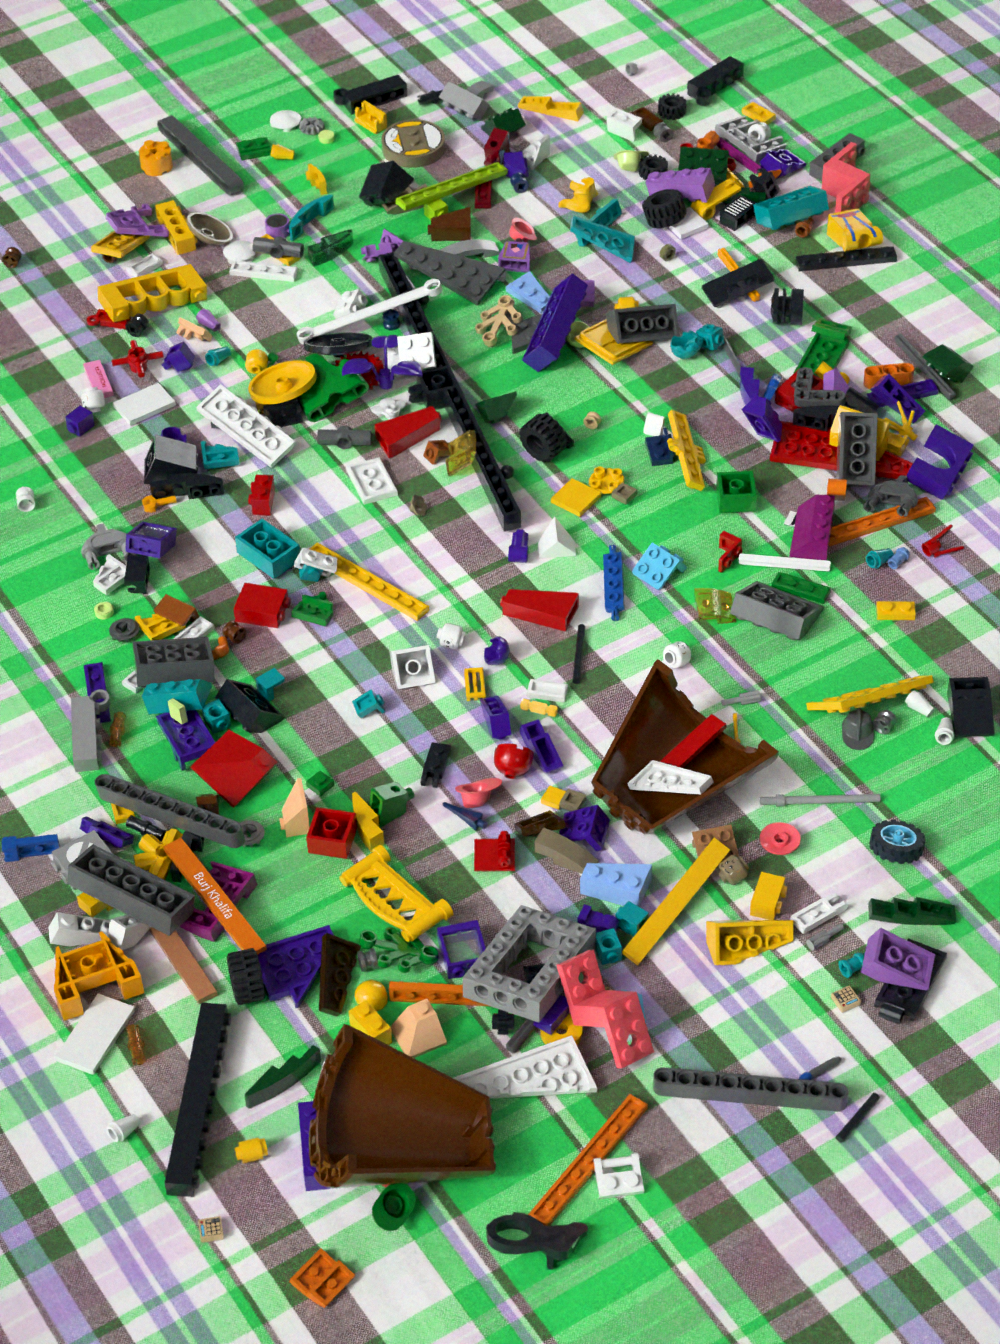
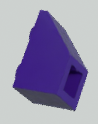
[503,151,529,178]

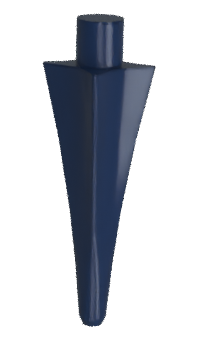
[442,802,488,831]

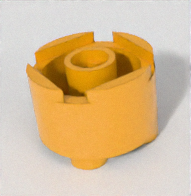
[139,140,173,176]

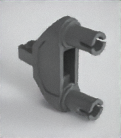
[863,475,918,517]

